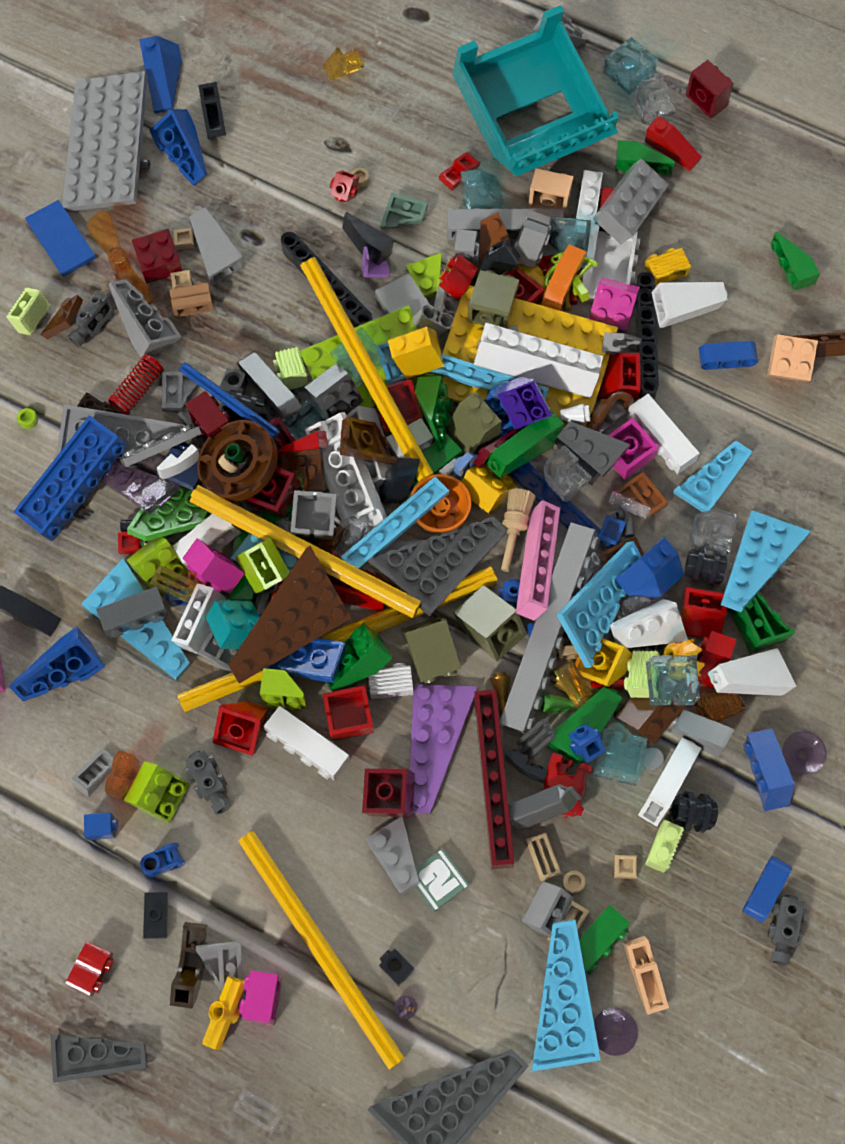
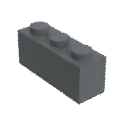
[96,586,168,638]

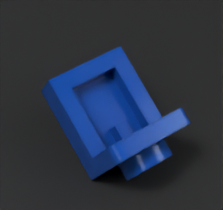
[598,515,626,548]

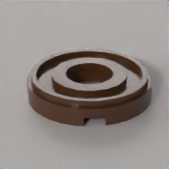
[197,420,278,502]

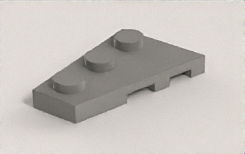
[365,817,420,896]

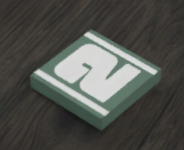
[415,849,469,912]

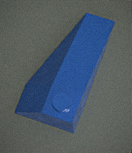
[139,36,182,113]
[149,109,207,185]

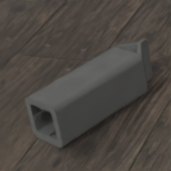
[508,784,582,831]

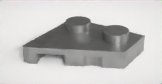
[162,372,201,411]

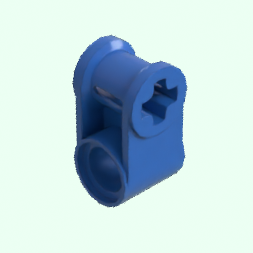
[140,842,186,877]

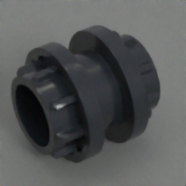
[224,387,265,422]
[684,546,727,587]
[671,791,718,833]

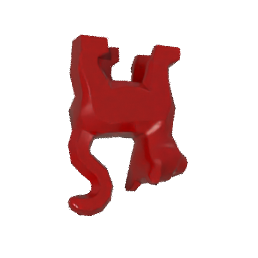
[541,753,594,818]

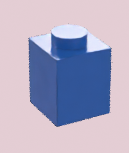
[84,812,118,840]

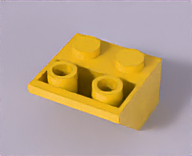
[461,465,517,513]

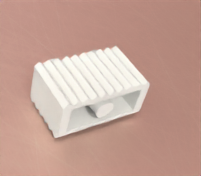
[368,663,413,700]

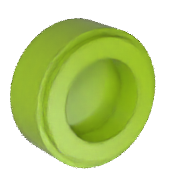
[17,408,38,429]

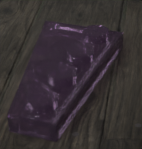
[101,462,180,515]

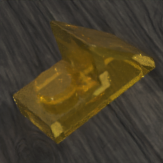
[323,47,364,81]

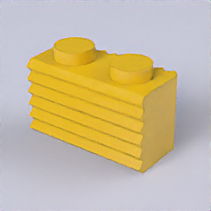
[644,248,691,287]

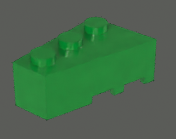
[728,592,795,654]

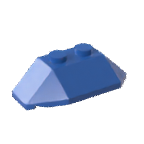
[615,536,684,598]

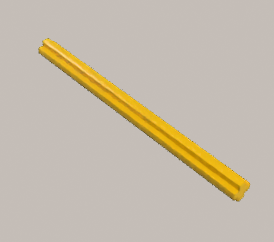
[300,257,433,482]
[190,485,422,618]
[238,831,405,1070]

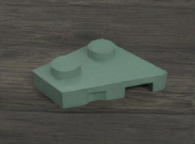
[380,192,428,229]

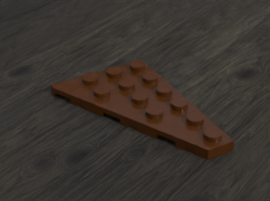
[228,546,352,684]

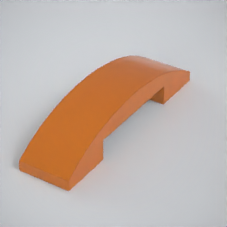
[541,244,587,311]

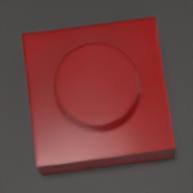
[118,532,140,554]

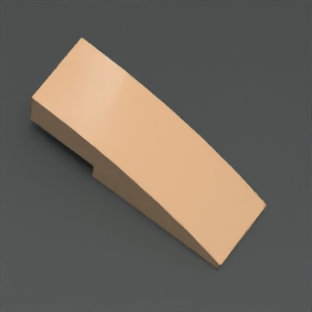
[623,936,669,1015]

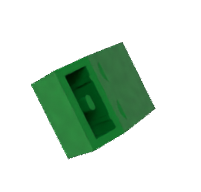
[415,376,452,448]
[327,623,392,691]

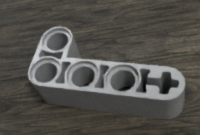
[413,280,460,338]

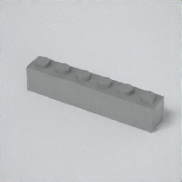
[447,207,564,240]

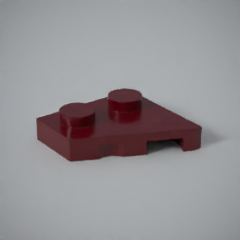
[474,429,519,468]

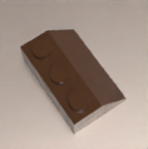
[614,672,694,746]

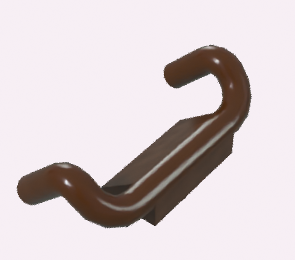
[585,391,634,432]

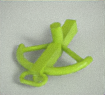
[544,252,598,302]

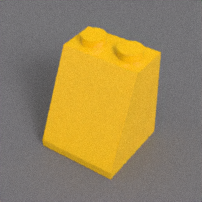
[388,327,445,379]

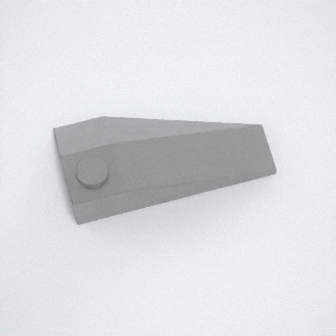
[109,279,181,358]

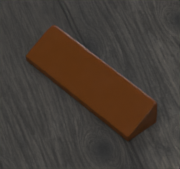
[791,332,845,357]

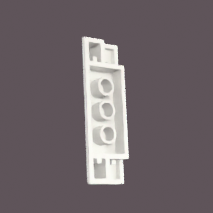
[473,323,603,398]
[305,412,387,543]

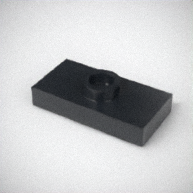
[143,892,168,939]

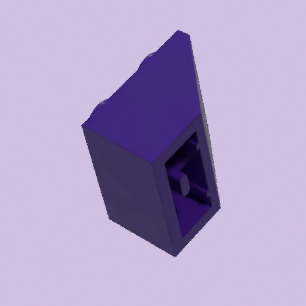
[497,377,552,429]

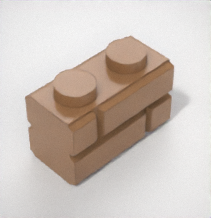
[170,282,214,318]

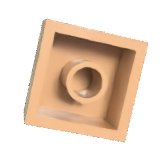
[528,169,573,217]
[767,334,818,382]

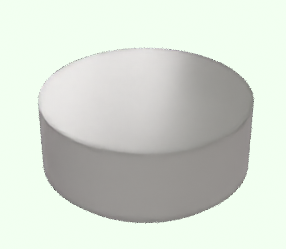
[641,747,664,770]

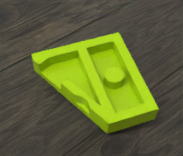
[406,253,441,299]

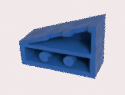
[743,728,795,811]

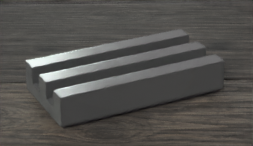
[516,719,556,760]

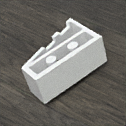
[610,599,688,648]

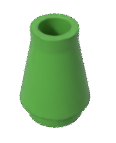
[541,693,574,715]

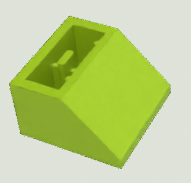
[126,537,190,594]
[235,537,290,594]
[260,668,307,711]
[124,761,190,823]

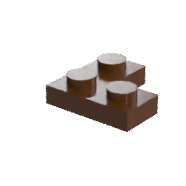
[281,448,326,492]

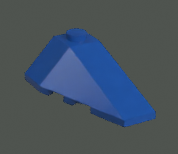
[9,627,105,701]

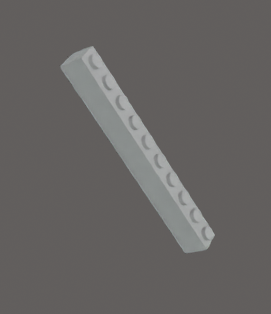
[499,523,599,734]

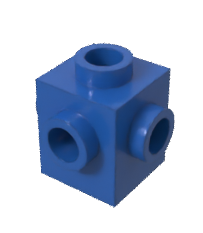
[498,579,520,609]
[568,724,606,763]

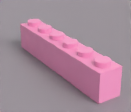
[516,500,560,621]

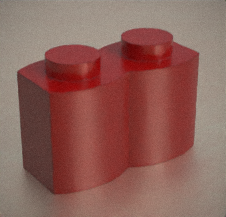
[439,254,478,300]
[65,941,114,996]

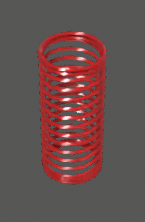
[108,354,164,415]

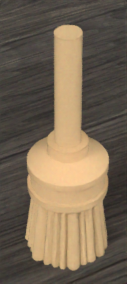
[501,488,536,572]

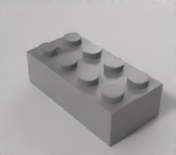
[593,159,669,245]

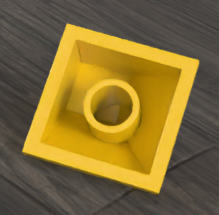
[571,639,632,687]

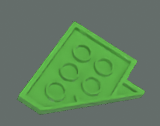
[127,479,212,541]

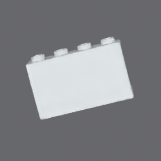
[579,224,640,303]

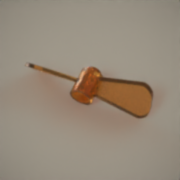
[87,210,154,304]

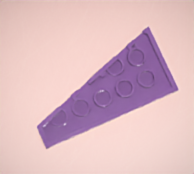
[410,684,478,814]

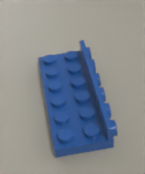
[13,415,128,541]

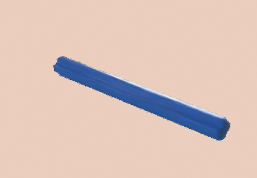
[179,362,279,439]

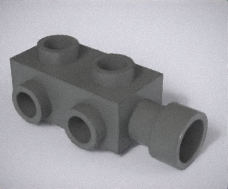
[68,291,117,347]
[185,750,231,815]
[768,895,807,966]

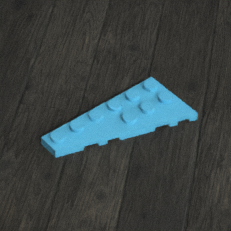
[721,510,811,612]
[556,541,641,668]
[81,558,191,681]

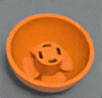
[410,474,471,534]

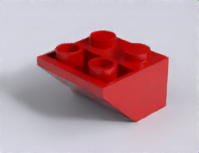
[597,353,640,400]
[680,587,727,639]

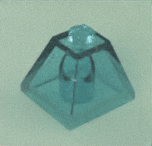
[460,169,505,209]
[548,217,591,257]

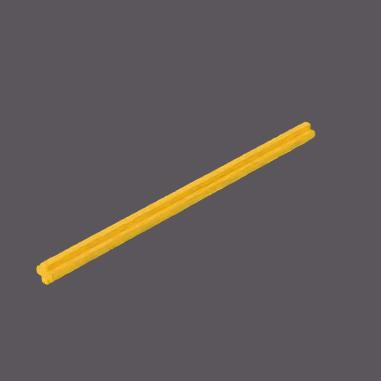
[177,566,498,712]

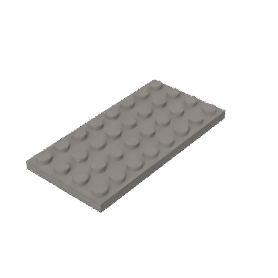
[62,71,148,212]

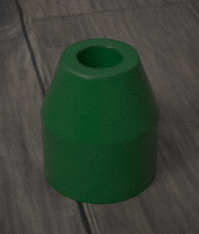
[225,443,246,464]

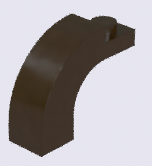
[170,922,207,1008]

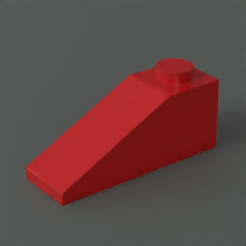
[644,116,702,171]

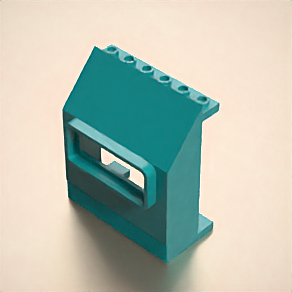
[452,5,619,177]

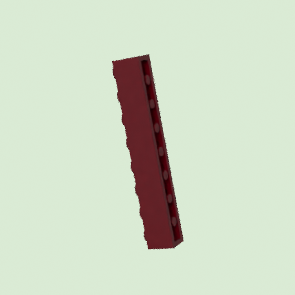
[474,690,515,870]

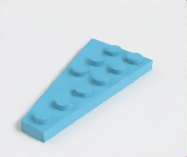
[532,919,601,1071]

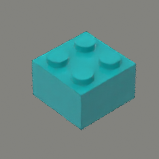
[205,600,260,649]

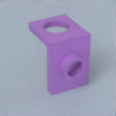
[361,247,390,278]

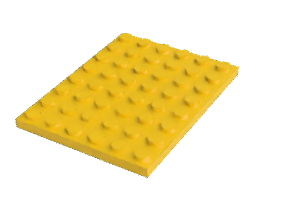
[435,285,618,430]

